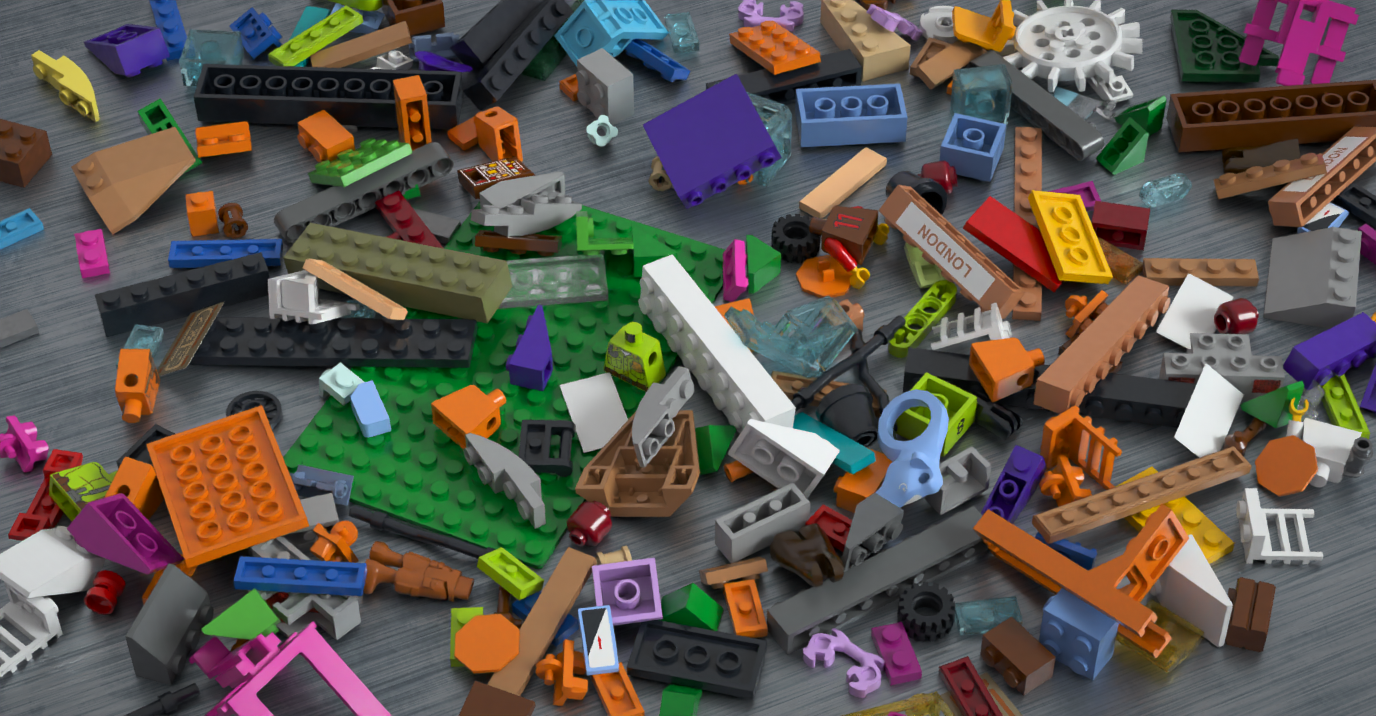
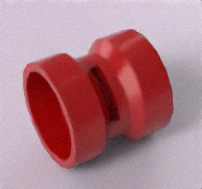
[84,570,126,615]

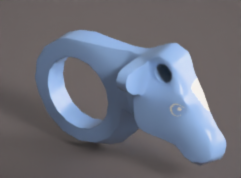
[875,389,949,508]

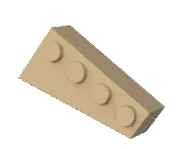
[820,0,911,82]

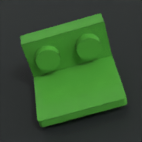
[576,211,634,255]

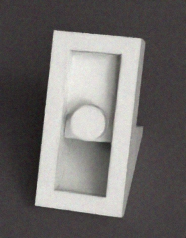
[281,273,319,312]

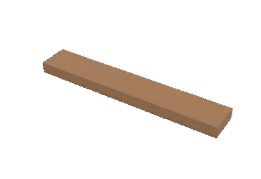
[487,547,597,696]

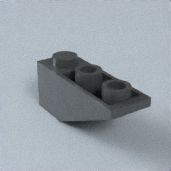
[841,493,904,573]

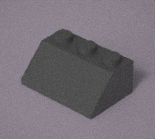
[125,564,214,685]

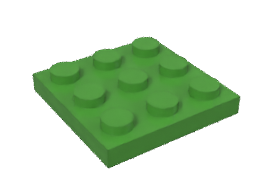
[308,138,413,187]

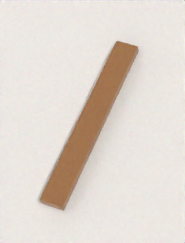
[1032,446,1252,544]

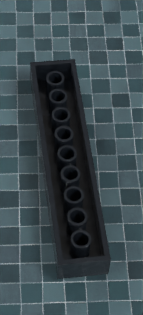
[194,64,464,130]

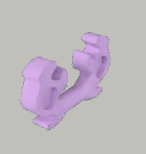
[738,0,804,32]
[866,4,923,41]
[803,628,885,698]

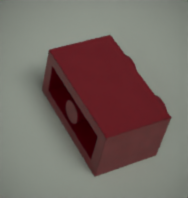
[1092,201,1150,251]

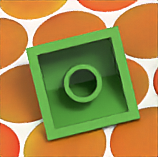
[201,588,281,640]

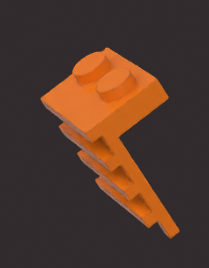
[1040,405,1122,490]

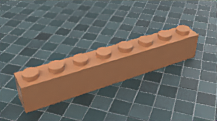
[1034,275,1170,414]

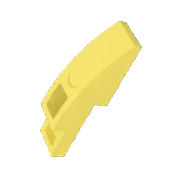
[31,50,100,122]

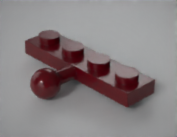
[375,190,444,249]

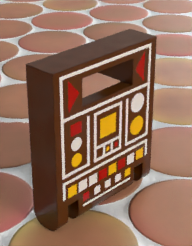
[457,156,535,200]

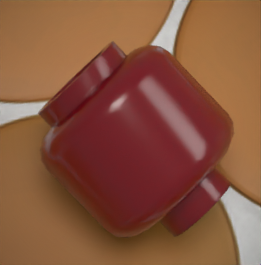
[917,160,957,195]
[1214,298,1259,334]
[567,501,612,547]

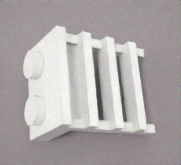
[268,270,360,324]
[931,302,1012,350]
[1236,488,1323,564]
[0,582,63,677]

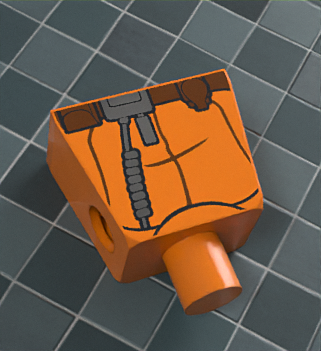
[115,349,160,423]

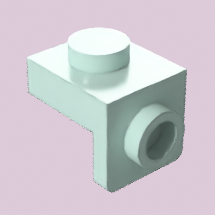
[319,362,364,405]

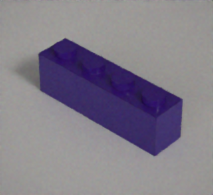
[1283,312,1376,390]

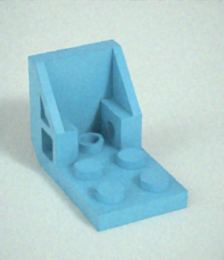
[554,0,669,66]

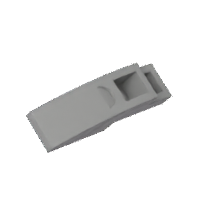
[471,194,582,237]
[632,366,695,468]
[463,433,546,529]

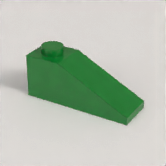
[137,98,202,175]

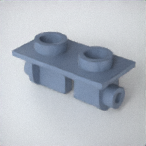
[409,32,459,62]
[290,464,354,506]

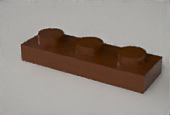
[475,230,562,256]

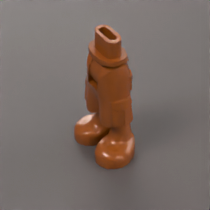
[363,541,474,602]

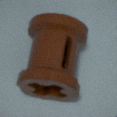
[218,203,248,239]

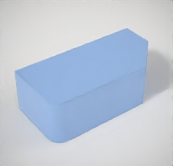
[350,380,391,438]

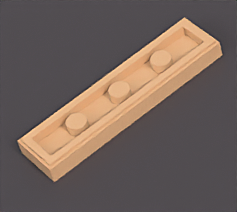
[799,147,887,218]
[302,259,408,320]

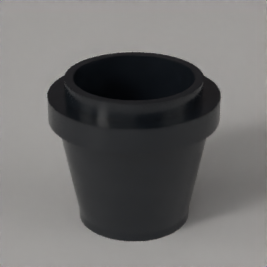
[886,171,947,215]
[815,384,878,448]

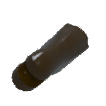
[1222,139,1300,184]
[770,523,844,587]

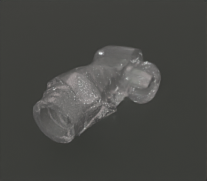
[1297,385,1325,422]

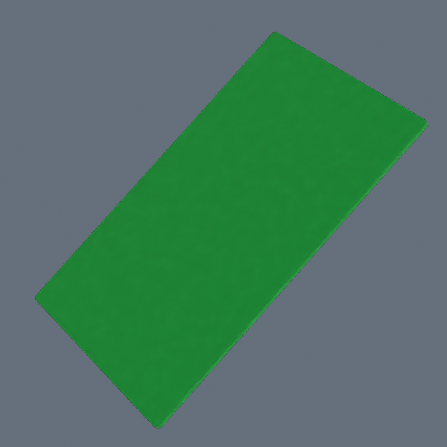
[283,201,725,569]

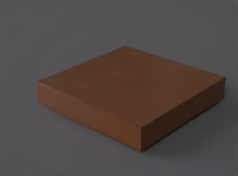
[459,681,536,716]

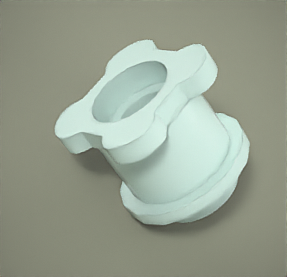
[586,115,618,147]

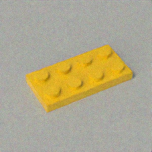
[1028,190,1113,284]
[1115,466,1235,564]

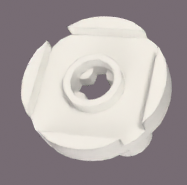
[920,6,959,44]

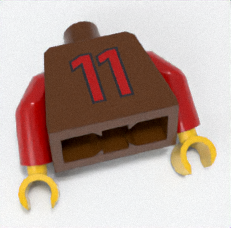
[809,206,890,289]

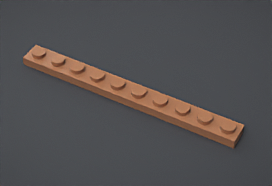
[1012,127,1042,321]

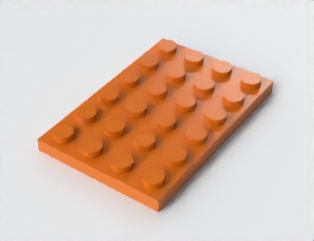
[146,405,309,568]

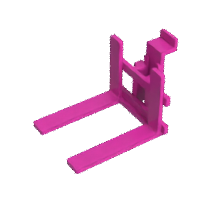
[1239,0,1359,86]
[189,621,391,716]

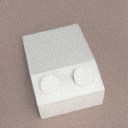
[728,419,840,498]
[0,526,106,598]
[1149,534,1233,647]

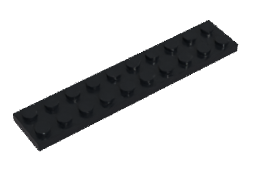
[188,317,478,368]

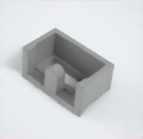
[925,446,991,515]

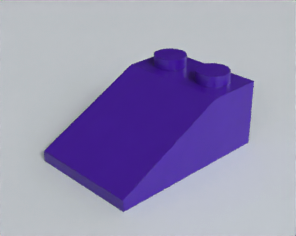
[84,24,170,78]

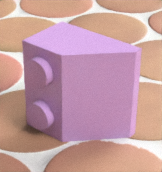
[592,557,663,626]

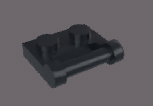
[518,420,576,477]

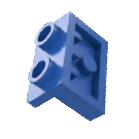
[229,7,283,59]

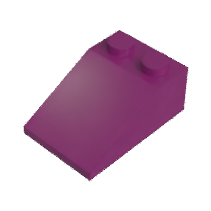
[67,493,184,575]

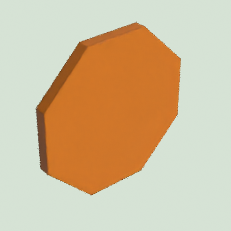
[796,255,853,299]
[1255,435,1318,497]
[454,614,520,674]

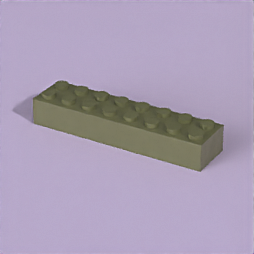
[283,223,513,324]

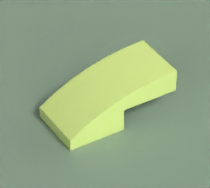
[904,242,946,289]

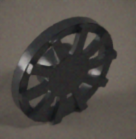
[226,391,282,430]

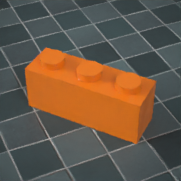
[393,75,432,151]

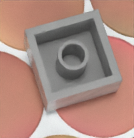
[576,48,634,125]

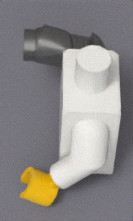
[1286,397,1373,488]

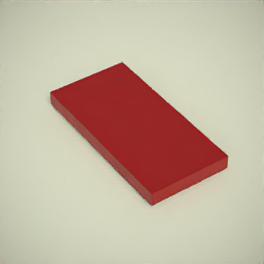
[963,196,1064,293]

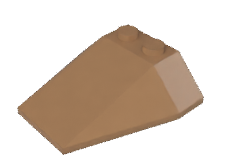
[71,127,196,234]
[575,410,700,517]

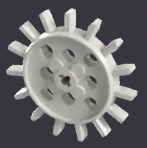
[993,0,1143,92]

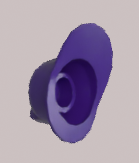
[415,51,473,72]

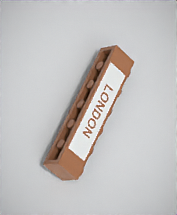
[1268,126,1376,227]
[878,185,1025,319]

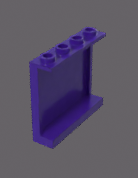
[643,73,782,209]

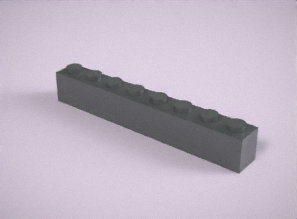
[767,506,991,655]

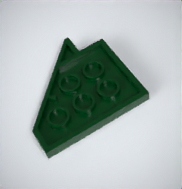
[1170,9,1279,83]

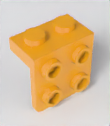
[952,0,1016,52]

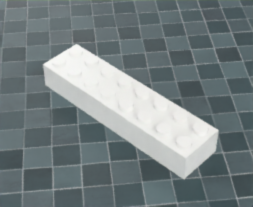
[638,255,796,433]

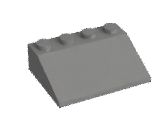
[1263,227,1362,329]

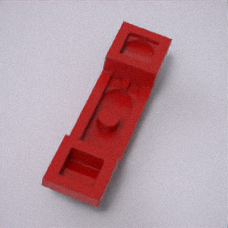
[8,449,83,541]

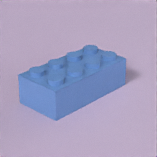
[795,83,908,147]

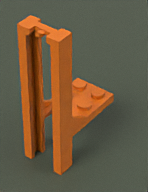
[973,504,1189,659]

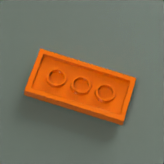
[729,21,821,75]

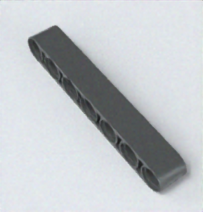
[968,50,1104,161]
[274,142,454,244]

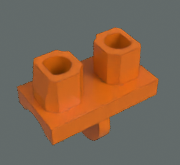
[1065,290,1109,338]
[1039,456,1092,507]
[309,520,359,563]
[535,639,588,706]

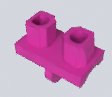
[0,415,49,473]

